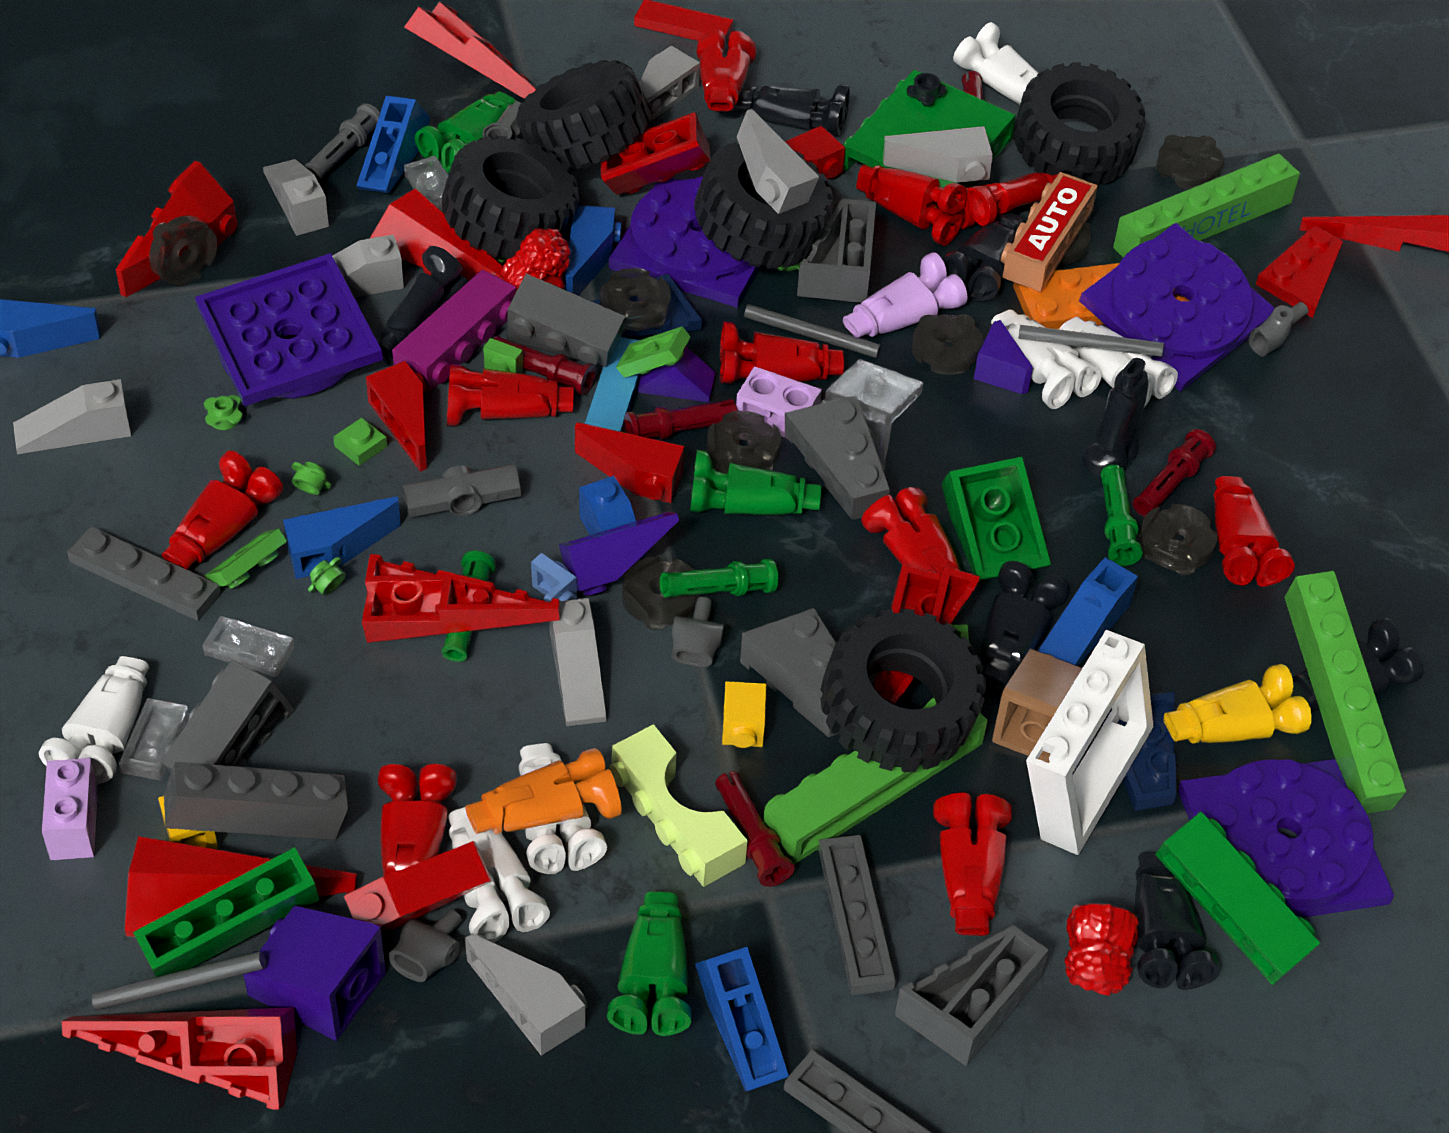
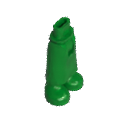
[415,91,516,173]
[690,450,821,515]
[607,892,692,1036]

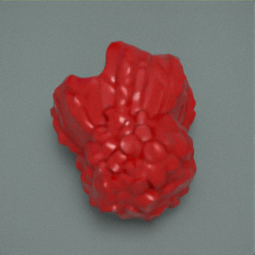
[500,228,571,292]
[1064,903,1138,996]

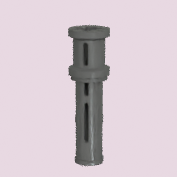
[304,103,380,182]

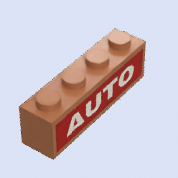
[1001,172,1098,292]

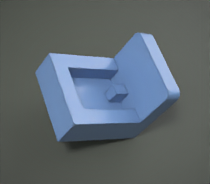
[531,553,577,602]

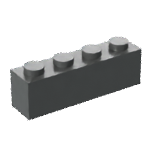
[164,762,348,840]

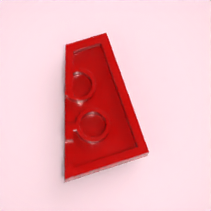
[1255,225,1343,318]

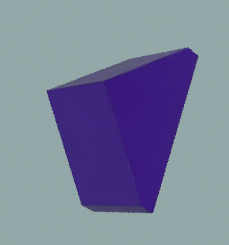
[974,320,1033,394]
[638,346,715,402]

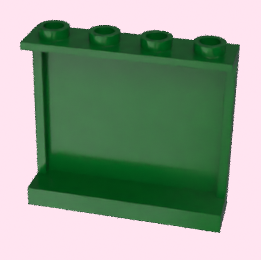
[843,69,1016,208]

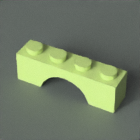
[609,724,747,887]

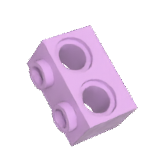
[736,366,821,438]
[42,758,98,860]

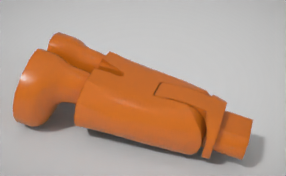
[465,748,621,834]

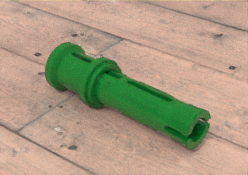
[1100,465,1143,566]
[441,550,496,662]
[659,558,778,598]

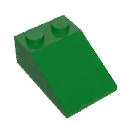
[941,457,1051,581]

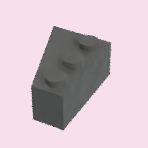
[797,199,876,303]
[507,274,625,367]
[785,395,890,520]
[740,608,839,737]
[160,659,295,773]
[894,925,1049,1067]

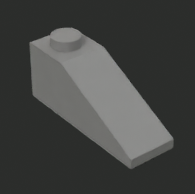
[639,46,700,122]
[737,109,819,214]
[883,126,992,183]
[263,159,329,236]
[332,235,404,298]
[13,379,131,454]
[549,598,606,726]
[465,933,587,1056]

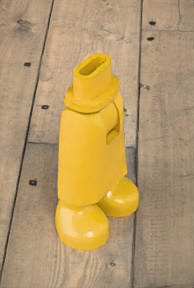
[1164,664,1311,743]

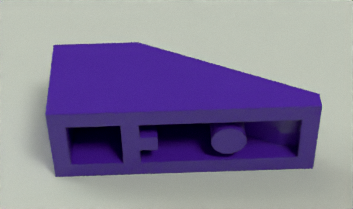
[558,512,679,595]

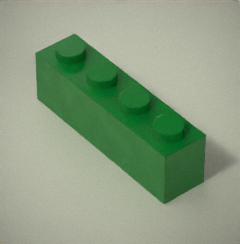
[1155,812,1320,985]
[133,847,320,977]

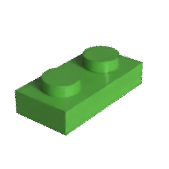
[616,326,691,378]
[204,528,287,589]

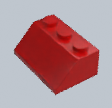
[601,112,711,195]

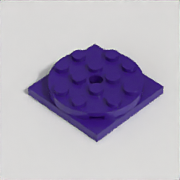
[609,176,761,308]
[1079,223,1275,392]
[195,253,383,406]
[1178,759,1394,918]

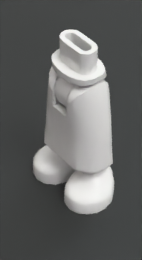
[953,22,1039,105]
[991,309,1102,409]
[1060,317,1178,407]
[39,656,149,784]
[519,743,607,874]
[448,807,550,943]

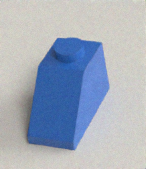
[579,476,646,561]

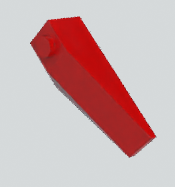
[116,161,237,298]

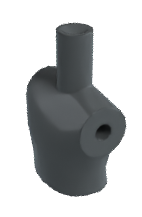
[1249,302,1309,357]
[671,597,724,667]
[389,910,462,982]

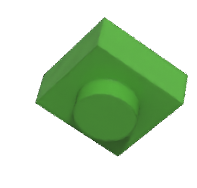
[484,338,523,374]
[333,418,387,466]

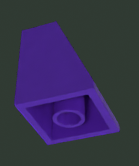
[243,906,386,1042]

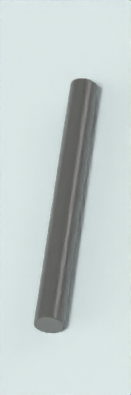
[744,304,881,358]
[1018,325,1164,357]
[92,951,266,1010]

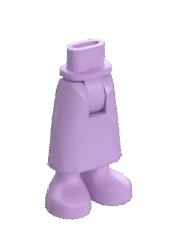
[843,252,967,338]

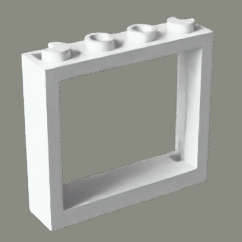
[1026,630,1154,855]

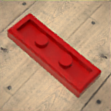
[634,0,733,43]

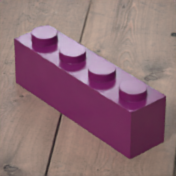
[392,269,516,394]

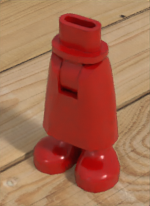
[696,30,757,111]
[856,165,967,246]
[957,173,1058,229]
[720,322,844,384]
[447,364,574,426]
[162,450,283,570]
[1213,476,1295,587]
[861,487,960,574]
[377,764,457,876]
[933,792,1012,936]

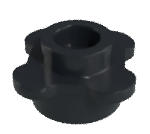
[907,73,946,105]

